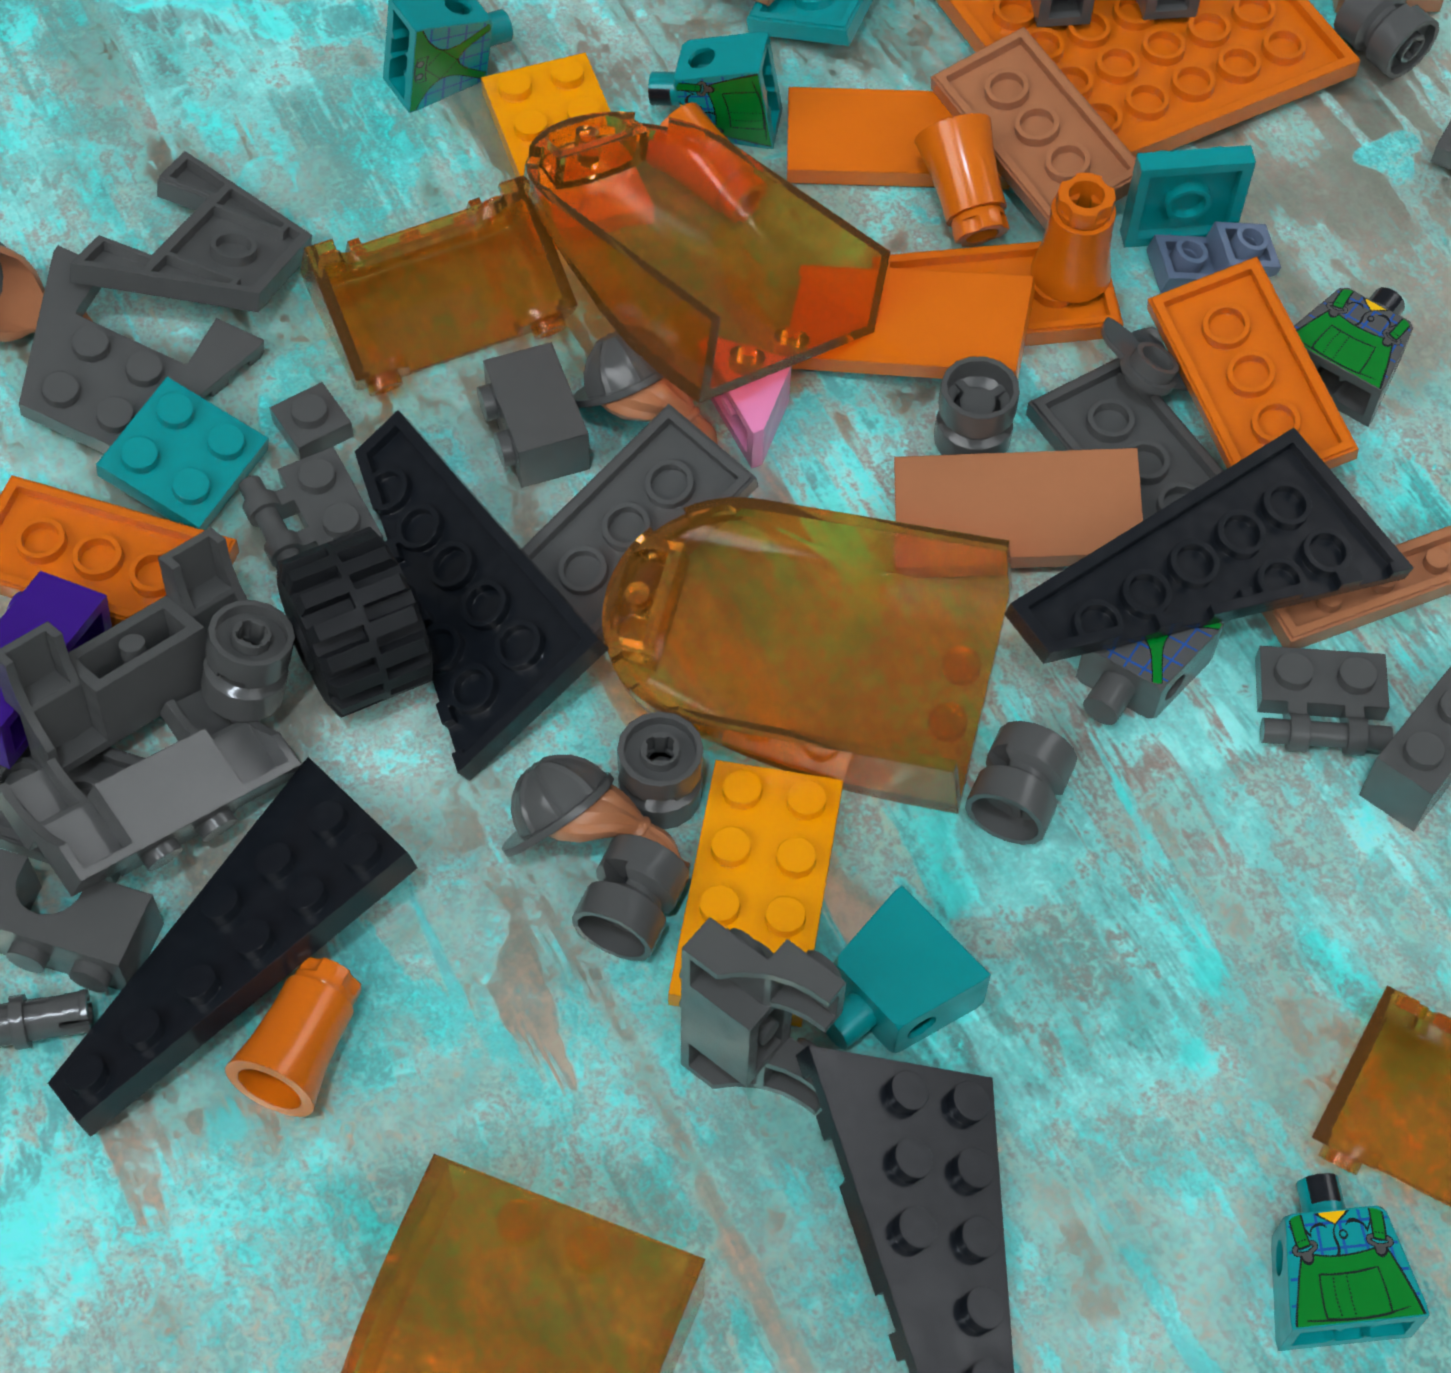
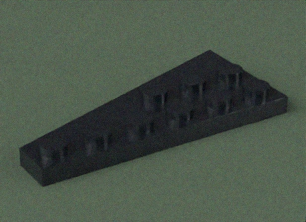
[354,410,609,781]
[1004,428,1414,664]
[48,757,418,1137]
[796,1045,1014,1373]

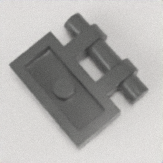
[239,447,383,568]
[1255,646,1393,756]

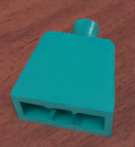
[826,885,991,1053]

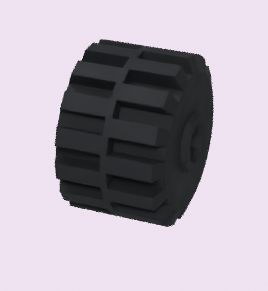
[277,527,433,718]

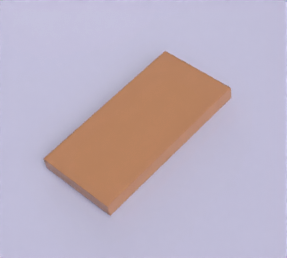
[930,27,1136,230]
[894,448,1143,572]

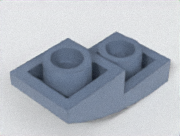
[1146,222,1281,293]

